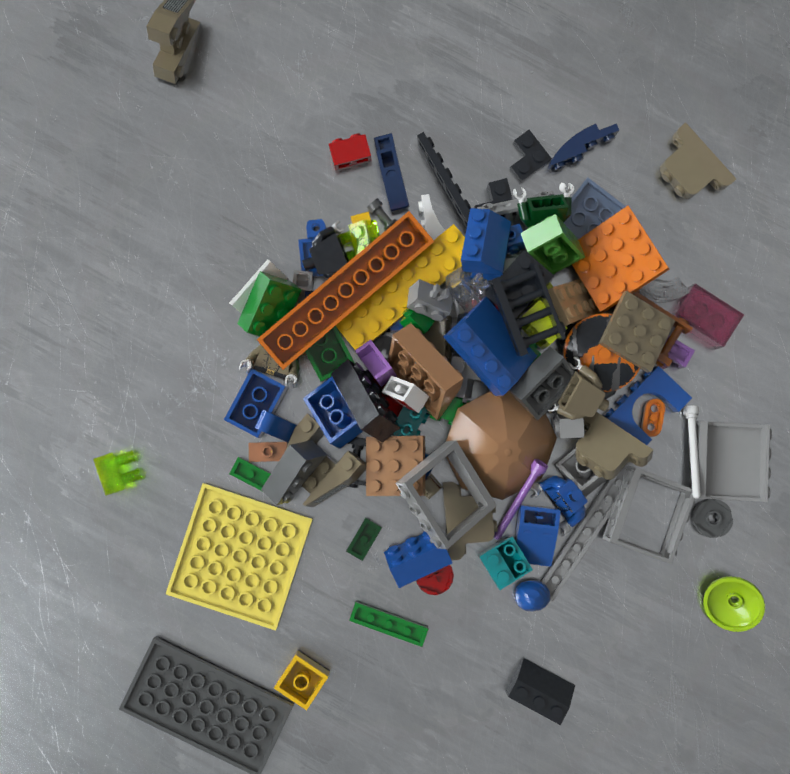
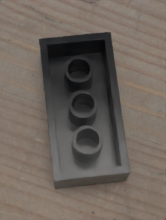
[331,359,400,443]

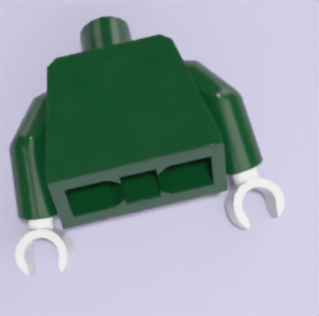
[513,183,574,228]

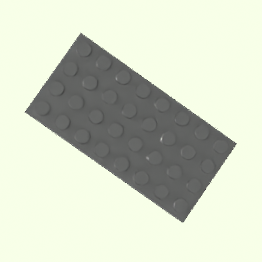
[119,637,294,774]

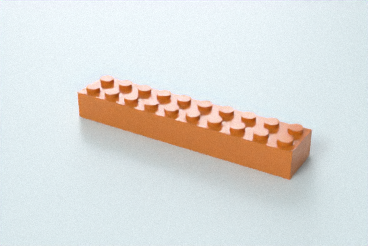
[257,211,435,370]

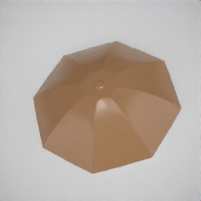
[446,391,557,500]

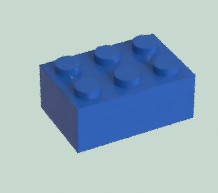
[224,368,288,438]
[303,377,363,449]
[384,531,453,588]

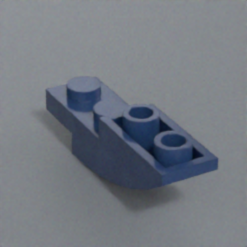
[548,123,619,170]
[374,133,410,212]

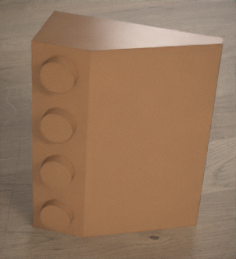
[388,323,464,420]

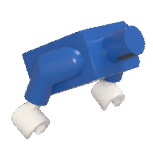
[529,476,588,536]

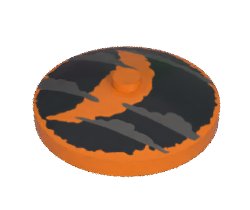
[563,313,640,392]

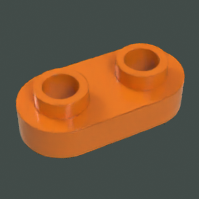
[641,399,665,437]

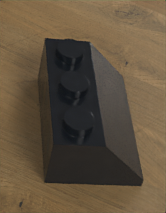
[506,657,575,725]

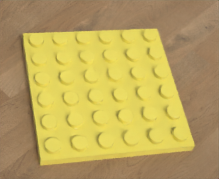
[166,483,313,631]

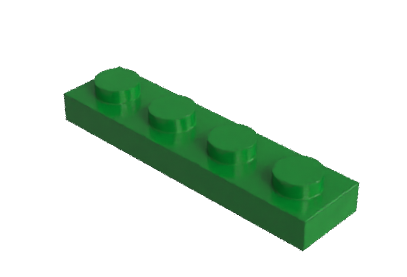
[349,601,429,647]

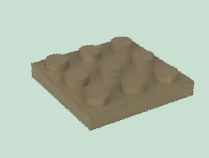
[599,291,675,373]

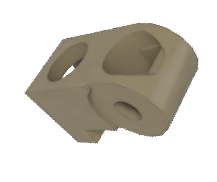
[425,474,443,500]

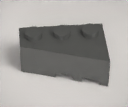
[261,440,327,505]

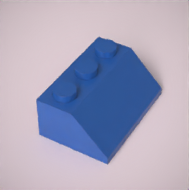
[461,208,512,275]

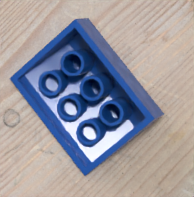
[443,297,537,396]

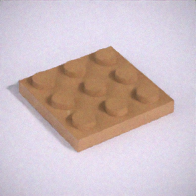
[366,436,425,496]

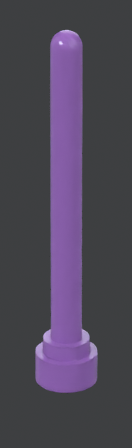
[494,459,548,540]

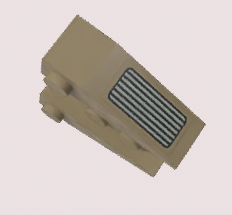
[147,0,200,84]
[284,413,366,507]

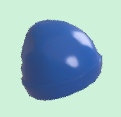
[515,580,551,611]

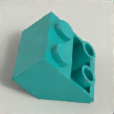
[477,536,533,590]

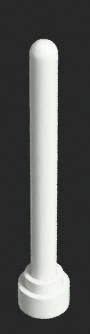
[683,405,701,499]

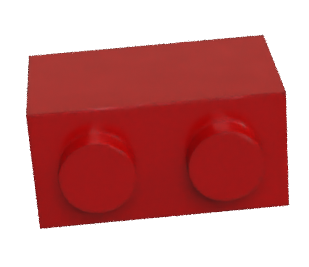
[329,133,372,171]

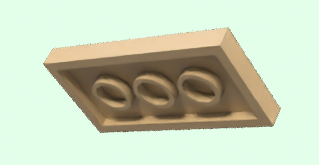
[548,279,599,326]

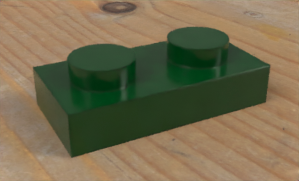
[346,518,382,561]

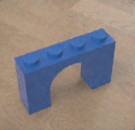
[603,366,692,445]

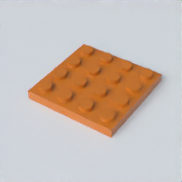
[572,205,670,313]

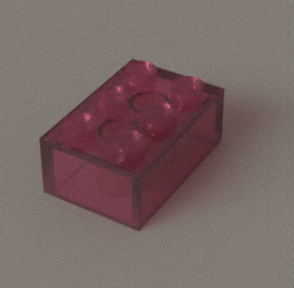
[672,283,744,349]

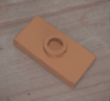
[248,442,288,462]

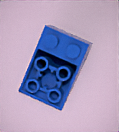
[515,505,561,567]

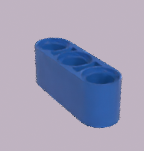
[254,410,297,443]

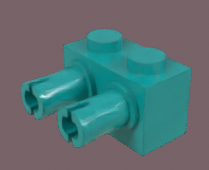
[393,407,430,436]

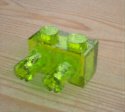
[339,220,380,261]
[93,450,142,496]

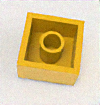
[274,651,330,710]

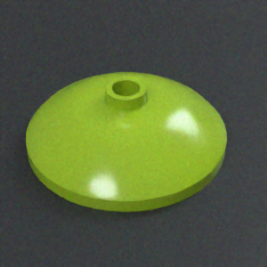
[703,576,765,632]

